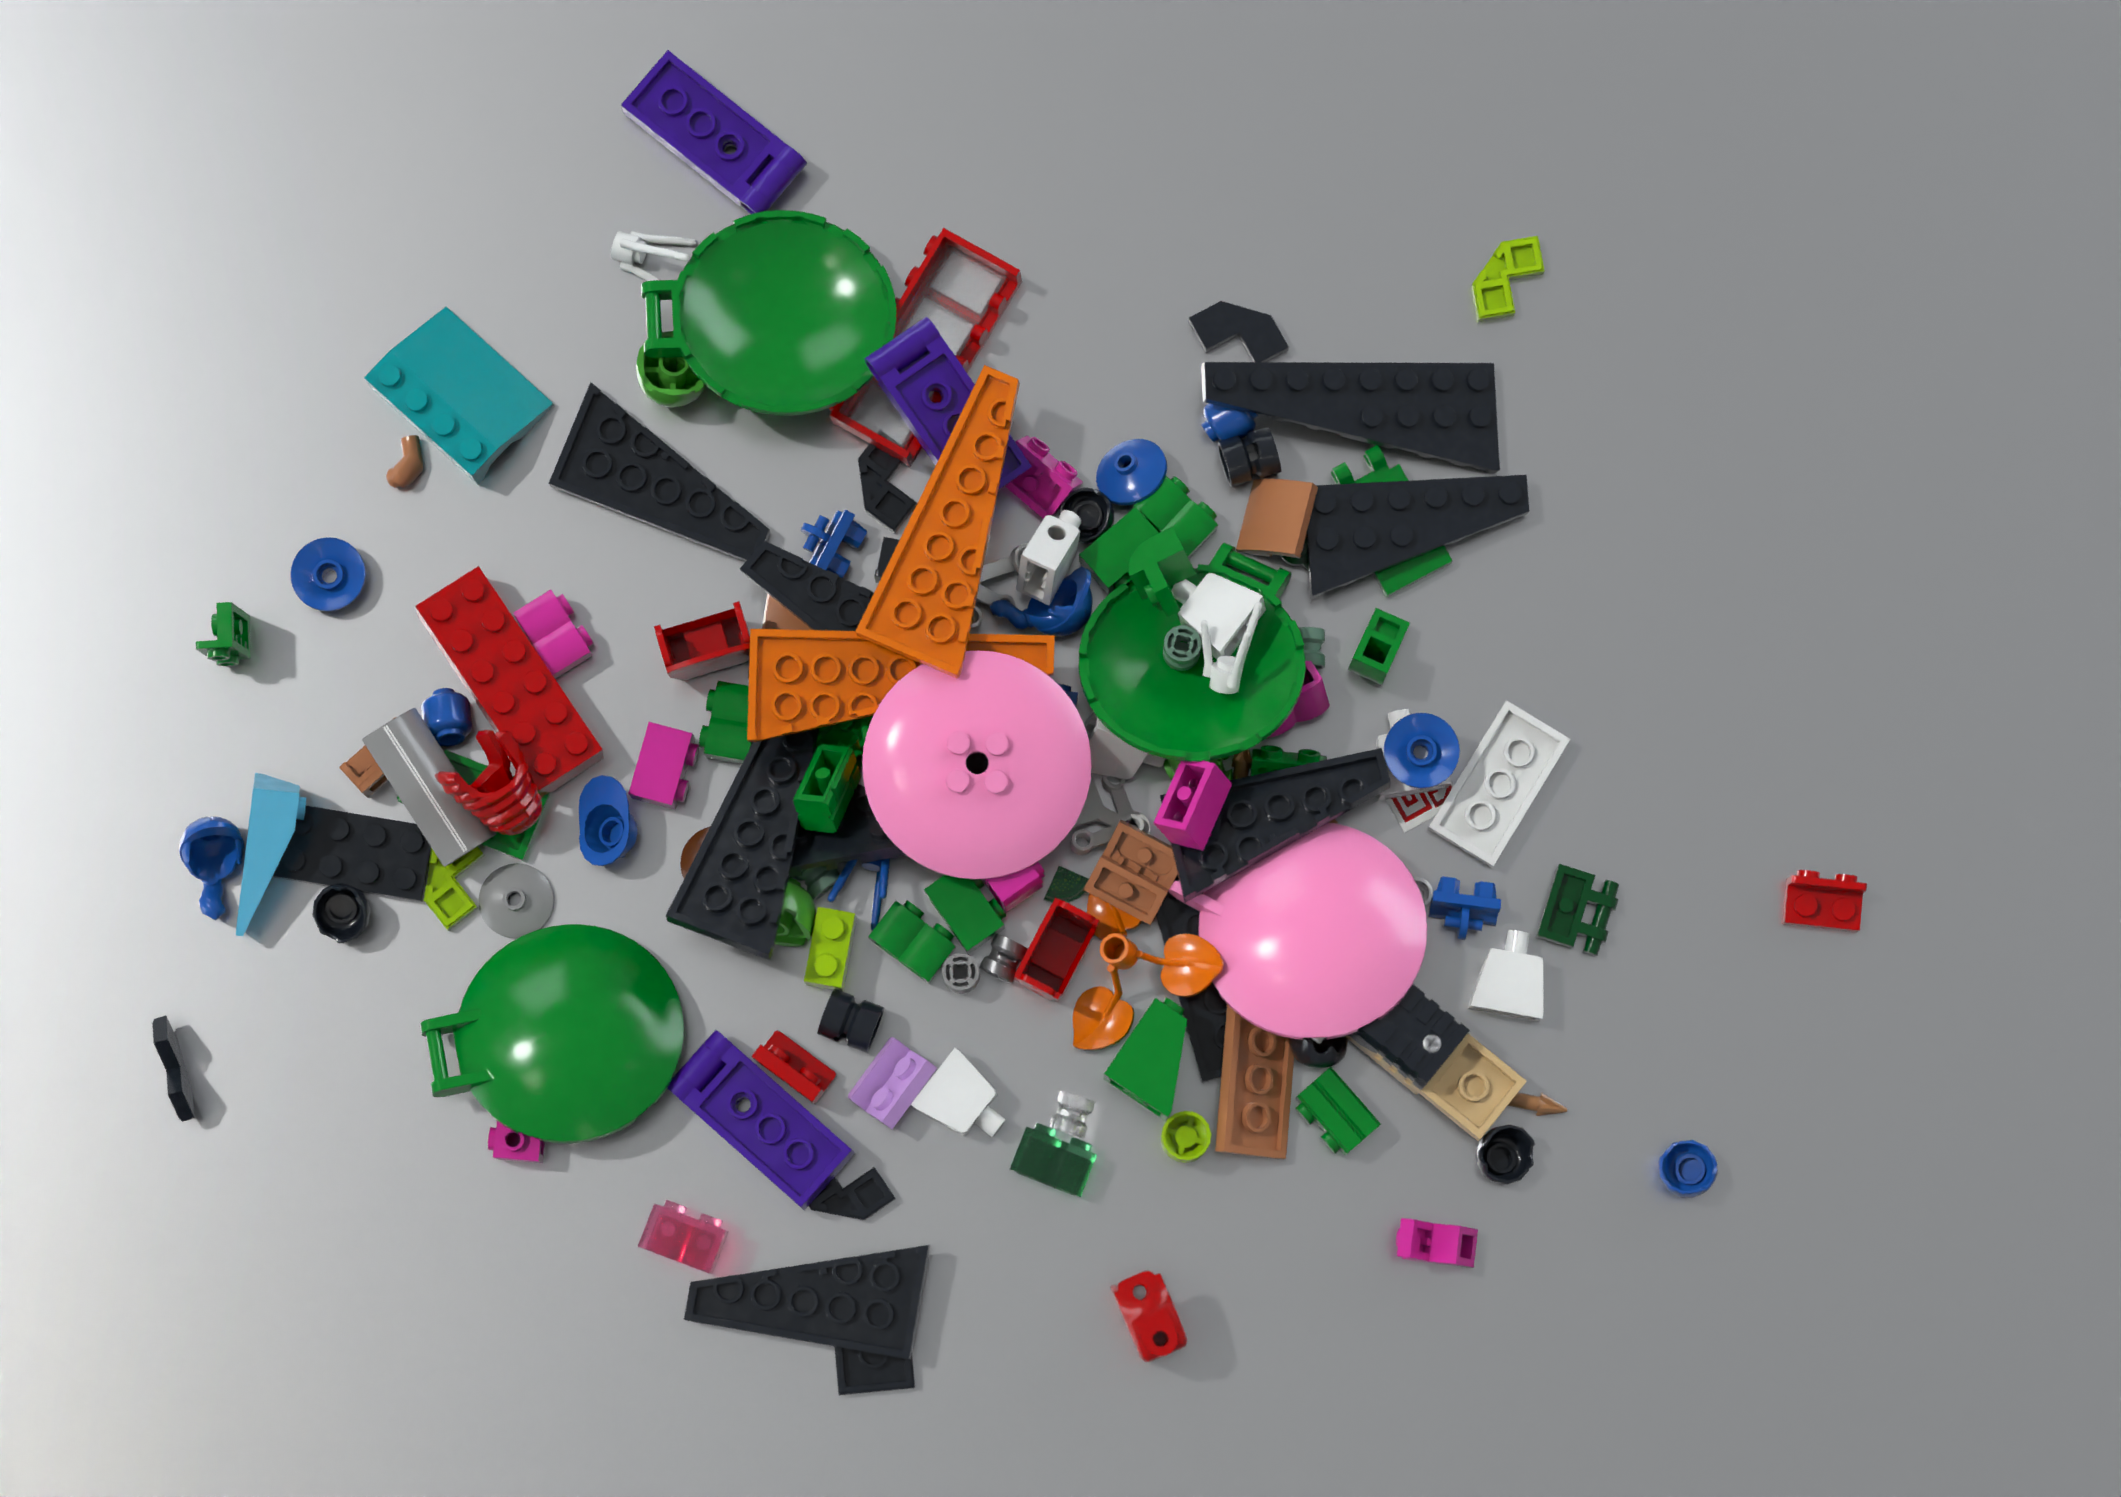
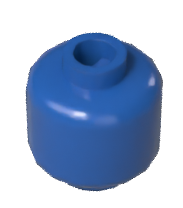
[1201,404,1259,442]
[421,688,472,747]

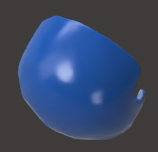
[1659,1140,1718,1198]

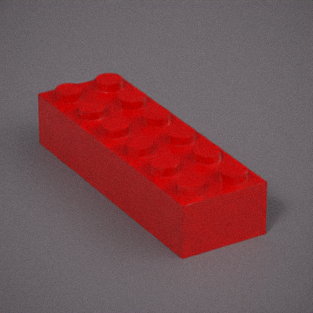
[415,566,604,797]

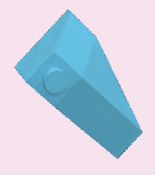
[236,773,306,936]

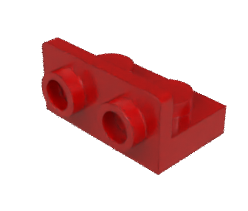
[1782,870,1867,932]
[751,1030,836,1104]

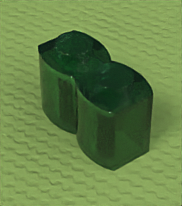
[1009,1123,1097,1198]

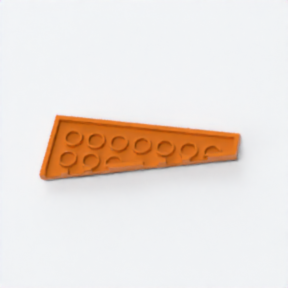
[855,365,1020,679]
[747,629,1055,742]

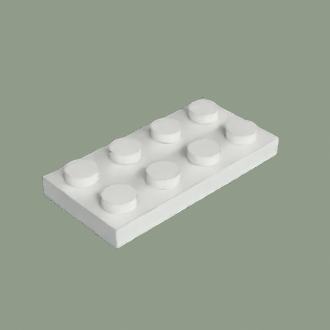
[1428,700,1571,868]

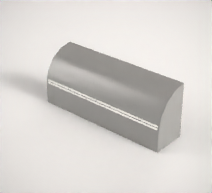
[362,708,497,867]

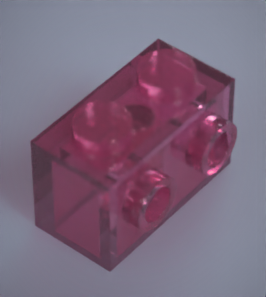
[638,1200,729,1274]

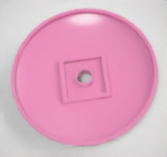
[862,651,1092,879]

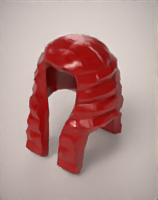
[435,730,542,835]

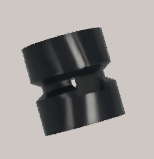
[1217,427,1281,487]
[817,988,884,1053]

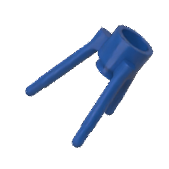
[827,858,890,931]

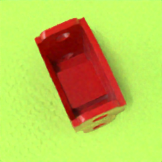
[654,601,750,680]
[1014,897,1099,1002]
[1110,1271,1187,1362]

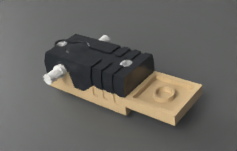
[1311,984,1527,1141]

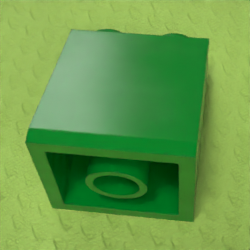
[1103,997,1187,1121]

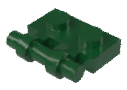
[1536,864,1619,956]

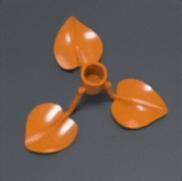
[1073,893,1224,1050]

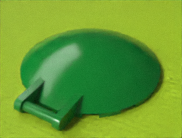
[641,210,896,416]
[1079,542,1306,761]
[420,924,684,1143]

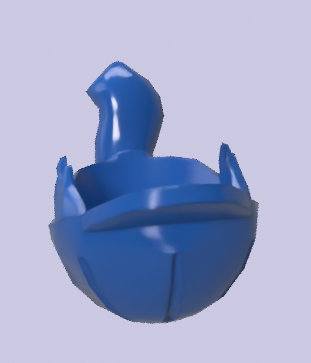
[990,566,1093,637]
[179,816,244,920]

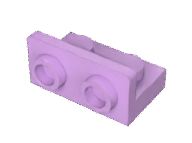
[848,1037,937,1129]

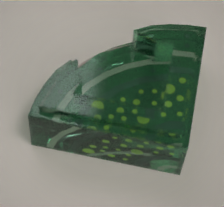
[1043,866,1089,903]

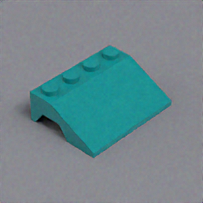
[364,307,554,485]

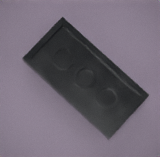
[273,806,431,902]

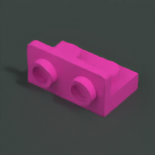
[1005,436,1083,519]

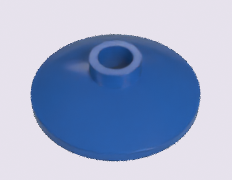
[1096,439,1167,505]
[290,537,366,611]
[1384,713,1460,788]

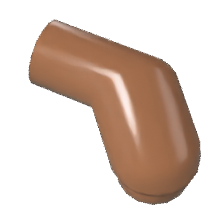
[386,435,424,488]

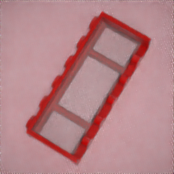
[829,228,1022,468]

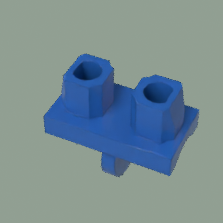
[800,509,867,578]
[1428,876,1501,940]

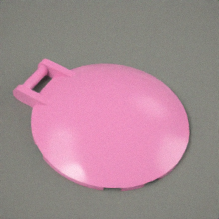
[1169,822,1427,1040]

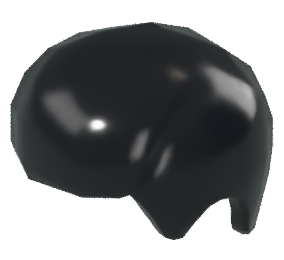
[1059,487,1114,545]
[312,883,371,943]
[1289,1036,1348,1068]
[1476,1124,1535,1185]

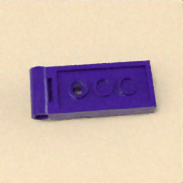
[621,50,807,214]
[864,317,1032,491]
[667,1030,855,1211]

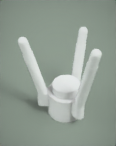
[611,231,697,281]
[1201,602,1262,694]

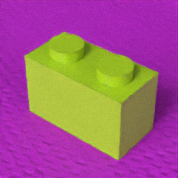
[804,907,857,992]

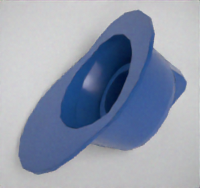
[579,775,638,866]

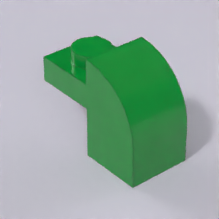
[1128,526,1196,617]
[1348,608,1410,685]

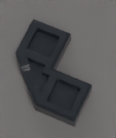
[1188,301,1289,362]
[858,430,917,534]
[152,1016,195,1122]
[809,1167,896,1220]

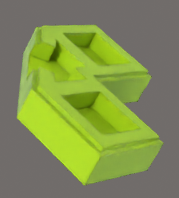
[1471,236,1545,322]
[424,847,485,931]

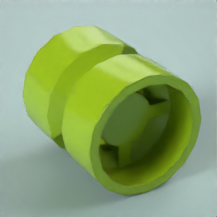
[1161,1111,1211,1163]

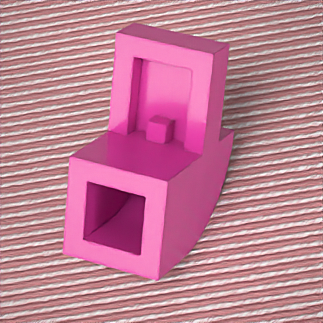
[1396,1218,1478,1268]

